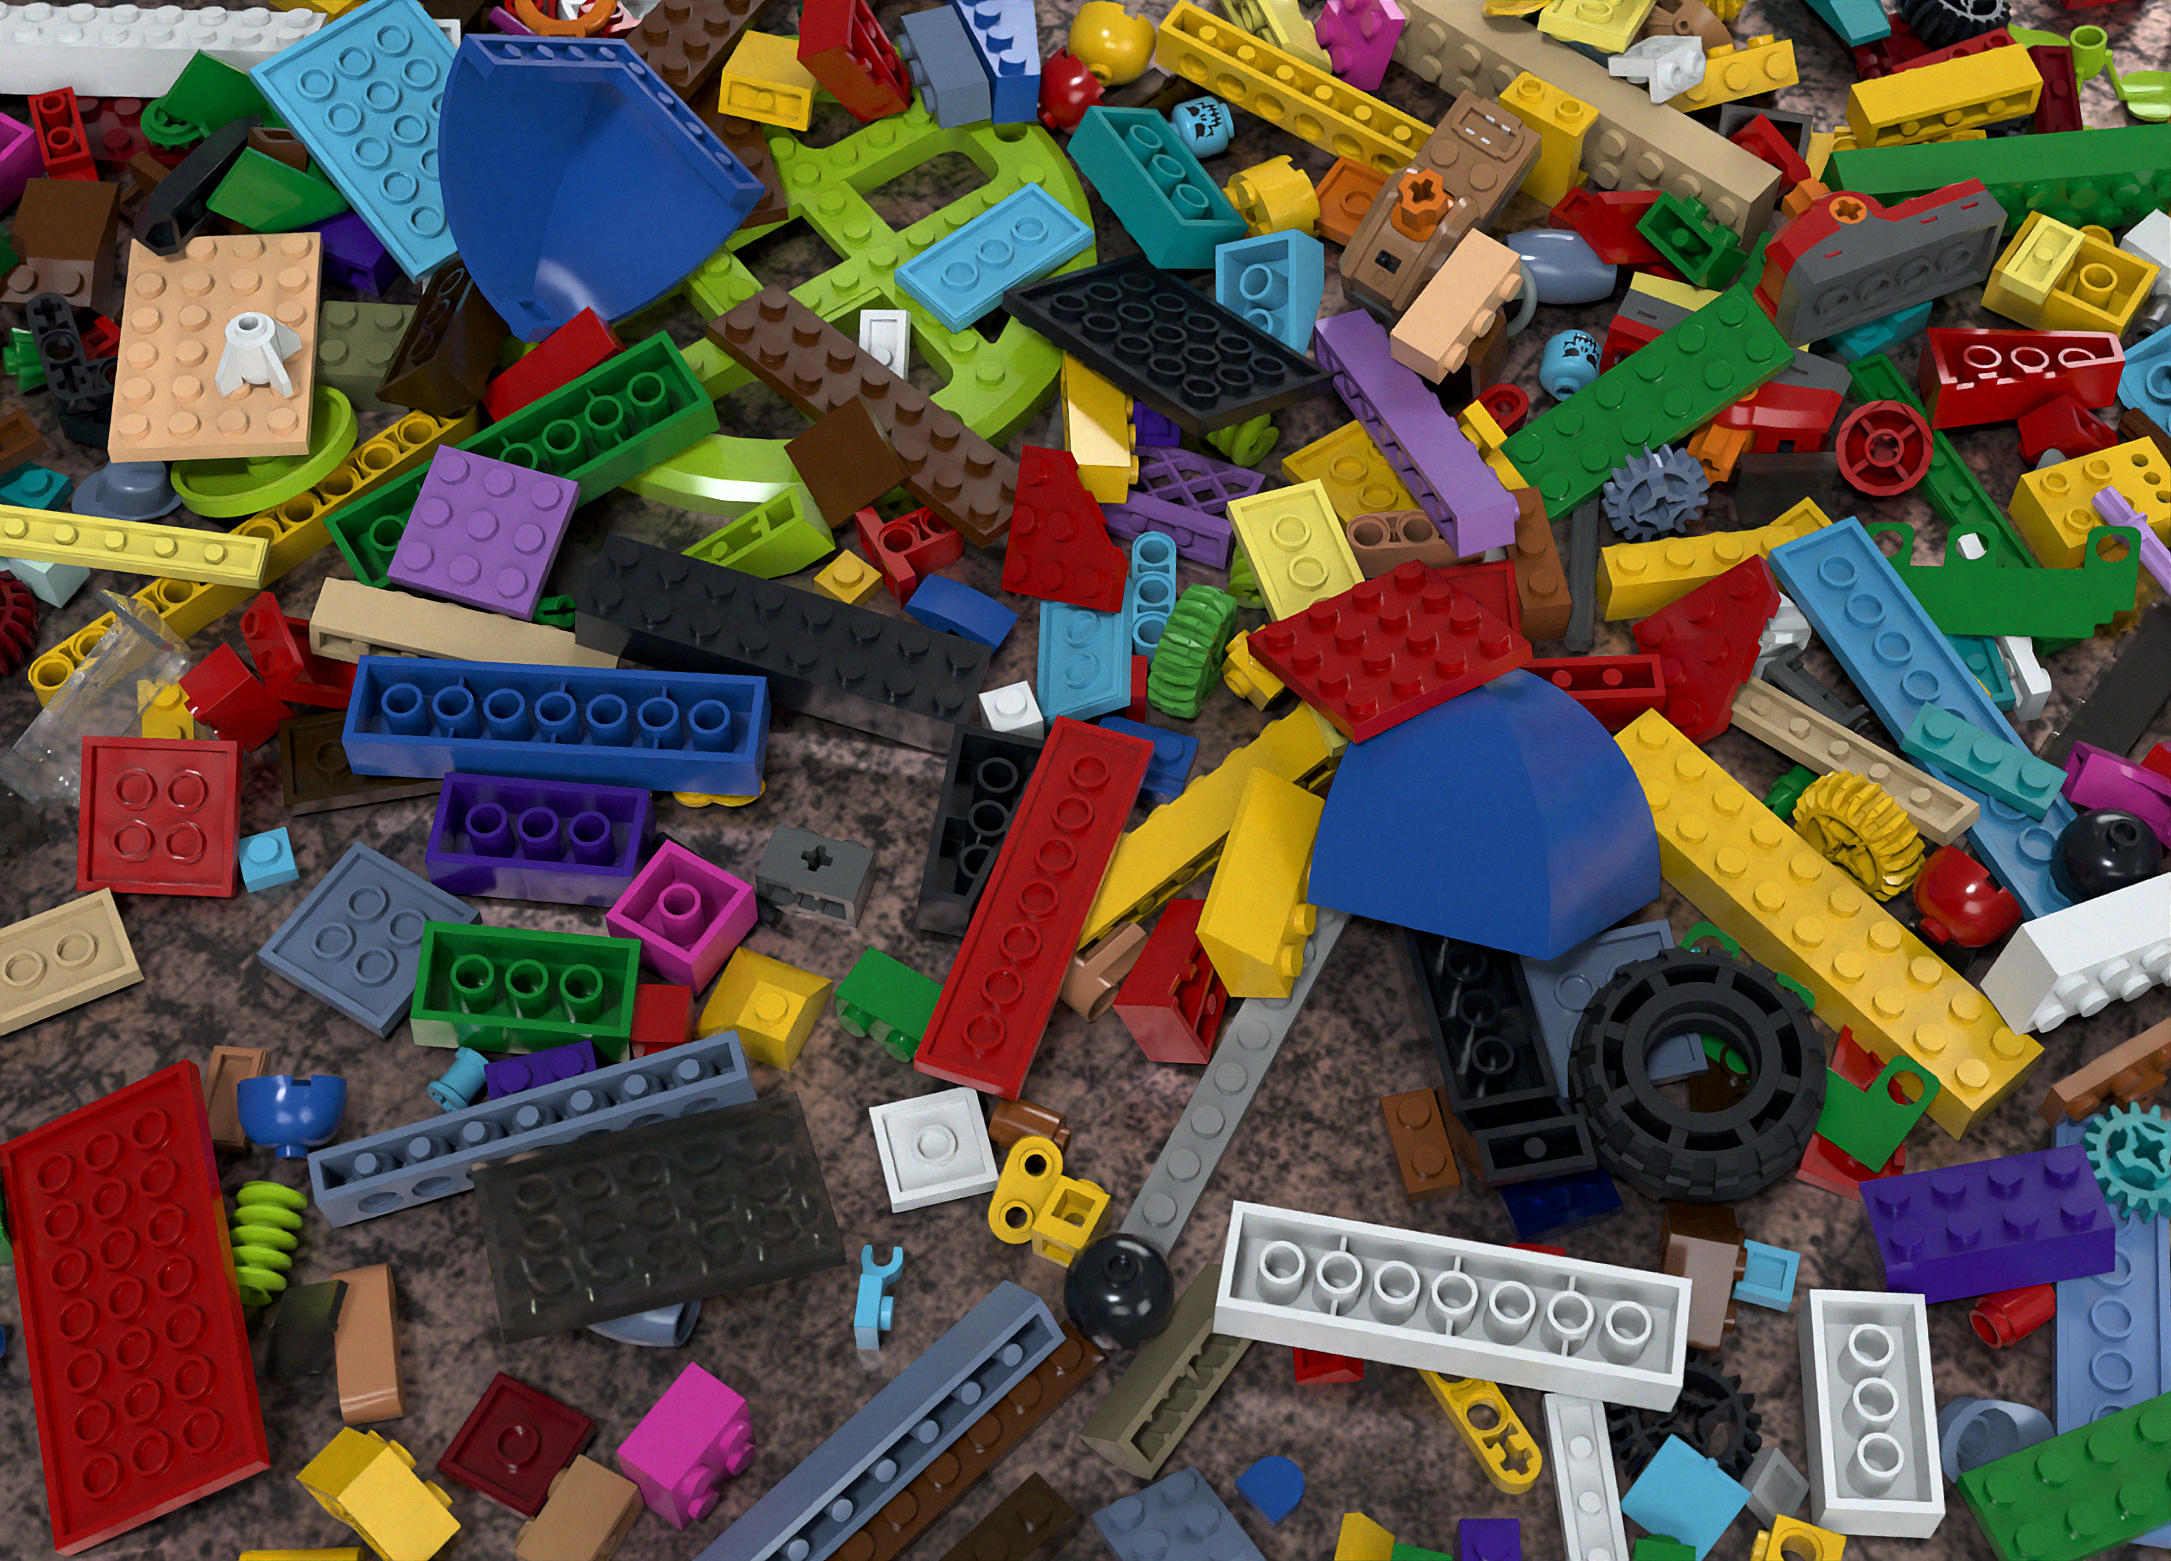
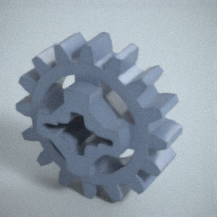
[1601,444,1710,543]

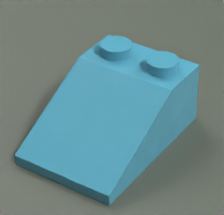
[1216,229,1324,356]

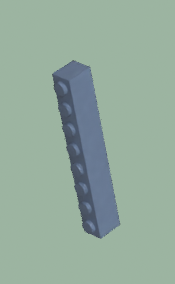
[692,1280,1066,1561]

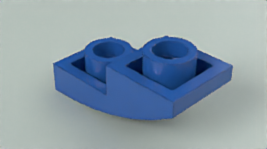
[903,574,1019,656]

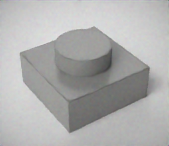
[1740,1447,1811,1530]

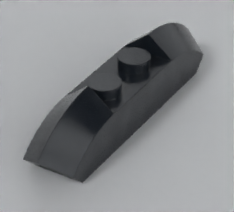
[134,114,264,257]

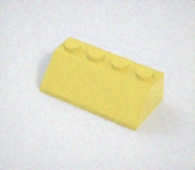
[1219,0,1332,75]

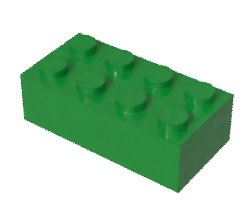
[410,920,641,1063]

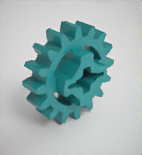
[2079,1102,2171,1222]

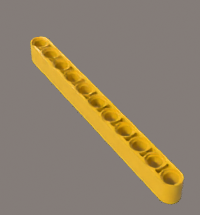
[28,404,483,718]

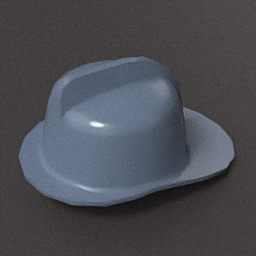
[71,460,182,522]
[1936,1395,2056,1483]

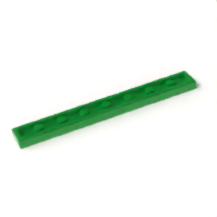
[1844,352,2084,657]

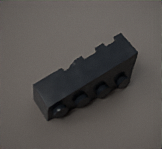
[914,723,1046,937]

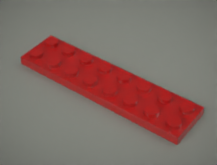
[913,715,1155,1102]

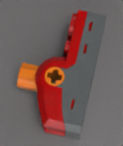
[1753,177,2008,348]
[1599,288,1853,486]

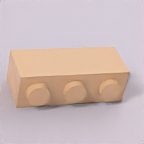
[1390,228,1523,385]

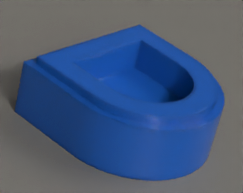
[1234,1456,1305,1530]

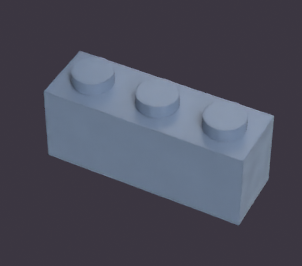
[897,4,992,130]

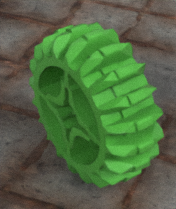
[1147,583,1239,719]

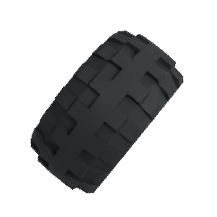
[1567,946,1828,1207]

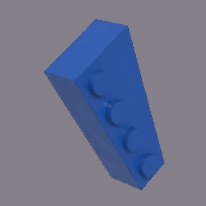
[946,0,1041,124]

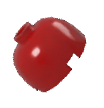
[1036,46,1116,136]
[1836,400,1933,496]
[1912,844,2024,948]

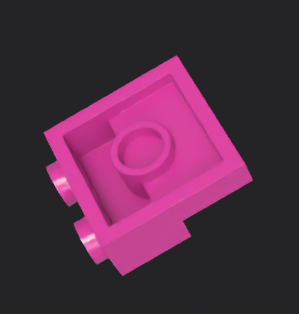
[1315,0,1406,91]

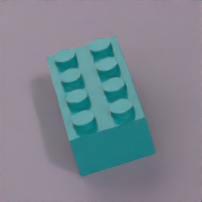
[1066,106,1249,270]

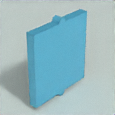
[1620,1433,1752,1561]

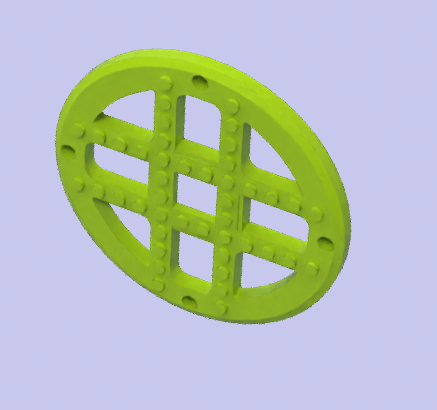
[497,35,1097,518]

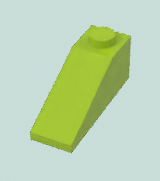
[680,484,836,579]

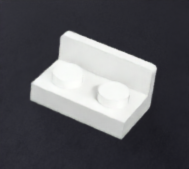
[1608,35,1706,103]

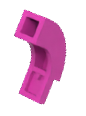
[2060,740,2171,850]

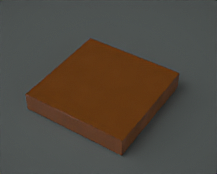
[784,394,912,529]

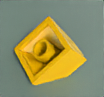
[692,946,834,1072]

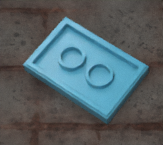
[1036,576,1133,732]

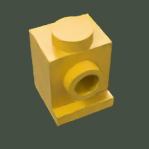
[1031,1175,1111,1268]

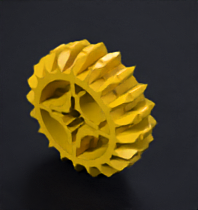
[1792,769,1926,902]

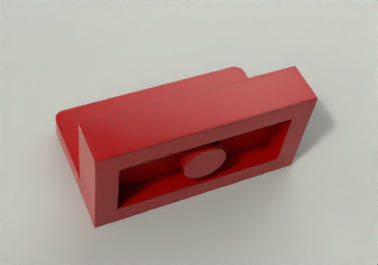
[1575,190,1668,265]

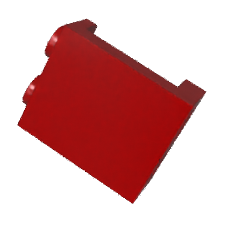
[238,591,358,710]

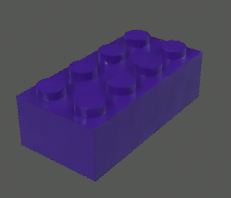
[424,772,657,907]
[1859,1143,2116,1304]

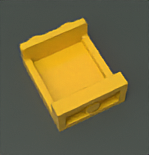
[718,30,827,131]
[1498,71,1599,208]

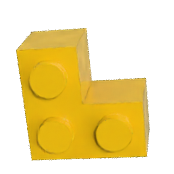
[295,1426,461,1561]

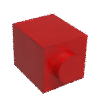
[630,984,696,1059]

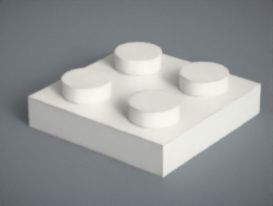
[869,1086,999,1214]

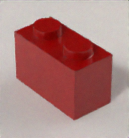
[178,642,297,754]

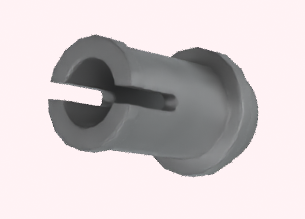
[2131,294,2171,344]

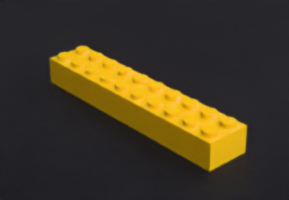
[1613,707,2045,1142]

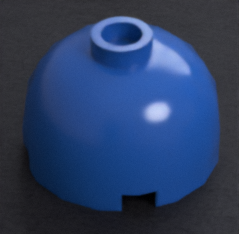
[236,1075,347,1160]

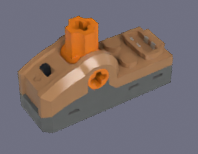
[1339,89,1542,328]

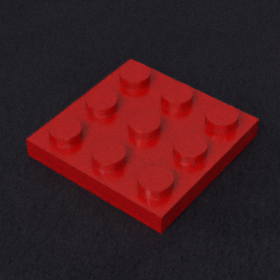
[76,735,243,897]

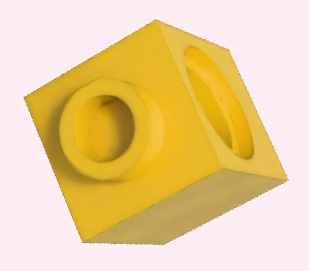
[1749,1513,1847,1561]

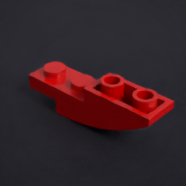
[27,86,117,248]

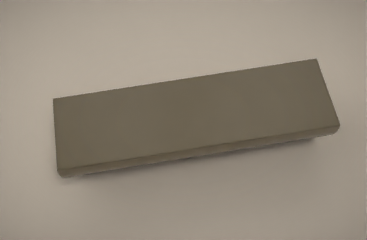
[1078,1263,1254,1480]

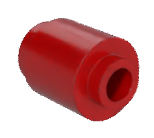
[1969,1283,2056,1349]

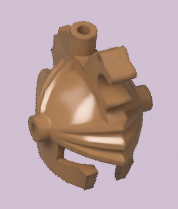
[1627,0,1736,57]

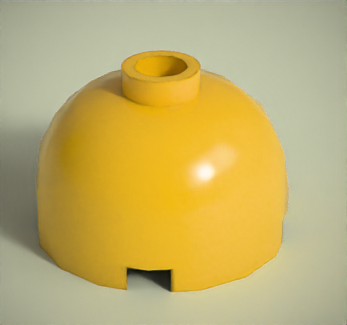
[1067,1,1157,87]

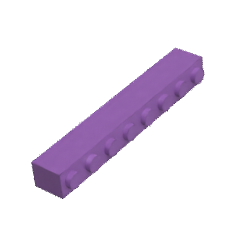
[1313,308,1520,558]

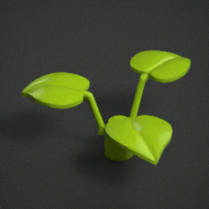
[2006,23,2171,135]

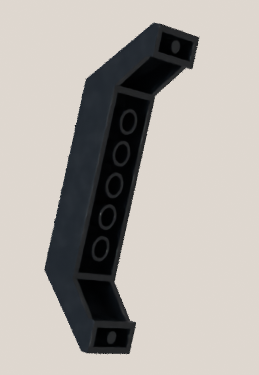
[1387,922,1598,1188]

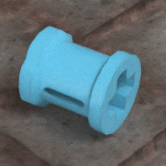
[426,1046,489,1113]

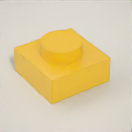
[814,549,883,607]

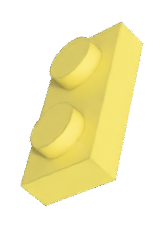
[1998,215,2086,305]

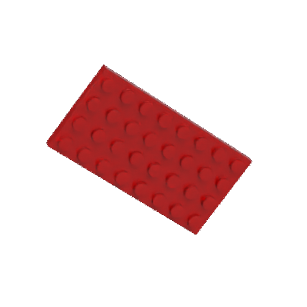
[0,1059,271,1557]

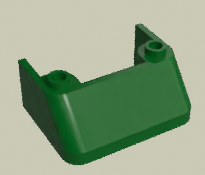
[159,49,351,235]

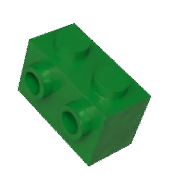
[1635,190,1750,292]

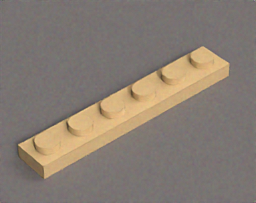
[1729,674,1980,847]

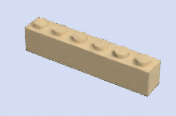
[309,577,621,669]

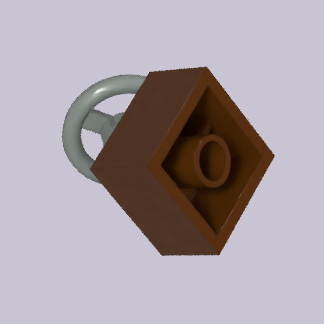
[1395,260,1537,402]

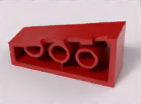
[1916,327,2126,430]

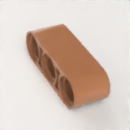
[1346,509,1486,578]
[330,1262,406,1427]

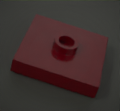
[435,1370,598,1521]

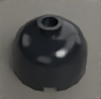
[2050,807,2164,905]
[1063,1232,1175,1350]

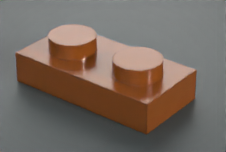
[1378,1087,1461,1203]

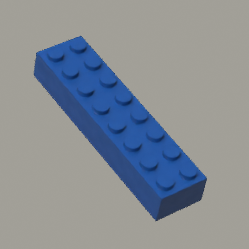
[341,655,772,796]

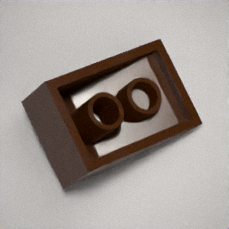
[0,178,122,319]

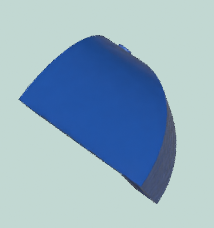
[438,33,767,342]
[1307,668,1661,961]

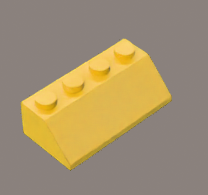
[1195,767,1326,998]

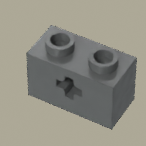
[755,824,878,928]

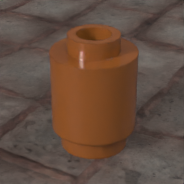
[988,1098,1073,1165]

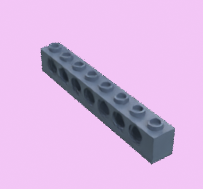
[307,1030,760,1229]

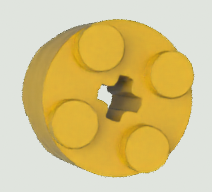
[1221,155,1321,240]

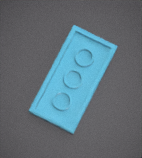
[894,181,1094,334]

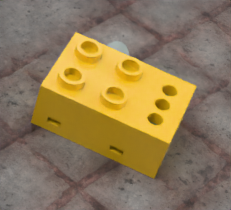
[2007,436,2171,569]

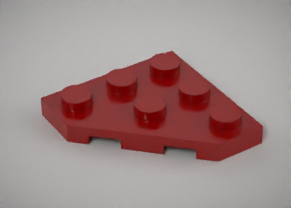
[1001,444,1129,613]
[1631,554,1782,747]

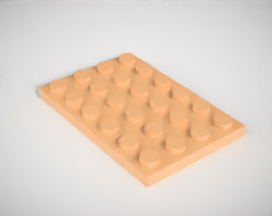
[107,232,323,463]

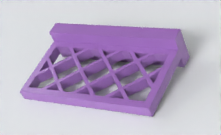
[1098,446,1266,570]

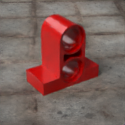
[854,505,965,611]

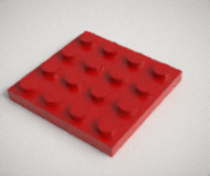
[1246,559,1533,744]

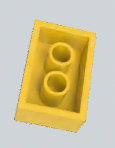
[1980,210,2161,344]

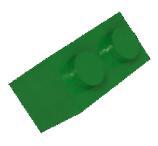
[834,946,944,1062]

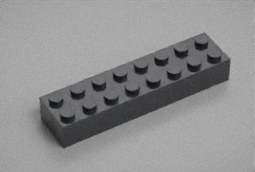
[575,532,993,756]

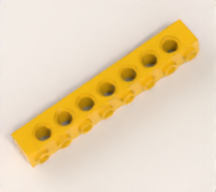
[1155,0,1435,176]

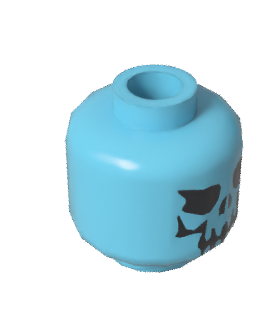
[1169,96,1234,160]
[1539,330,1602,401]

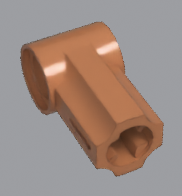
[1059,921,1149,1022]

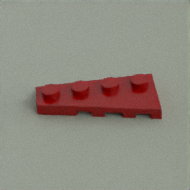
[1794,1024,1906,1203]

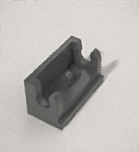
[1761,646,1870,735]

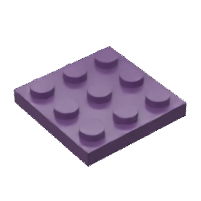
[387,444,582,622]

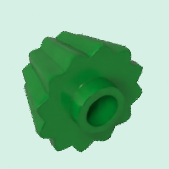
[2,328,56,393]

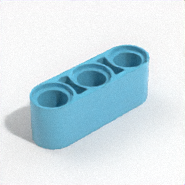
[1131,531,1176,675]

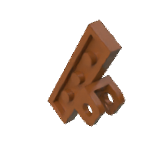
[2038,1016,2171,1128]

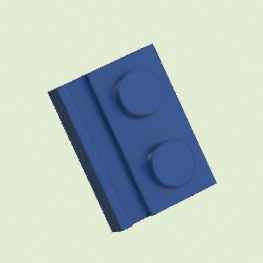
[1099,713,1200,805]

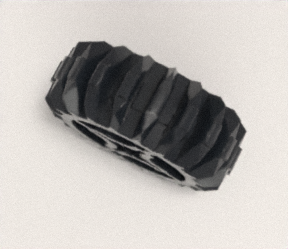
[1894,0,2012,51]
[1605,1351,1762,1484]

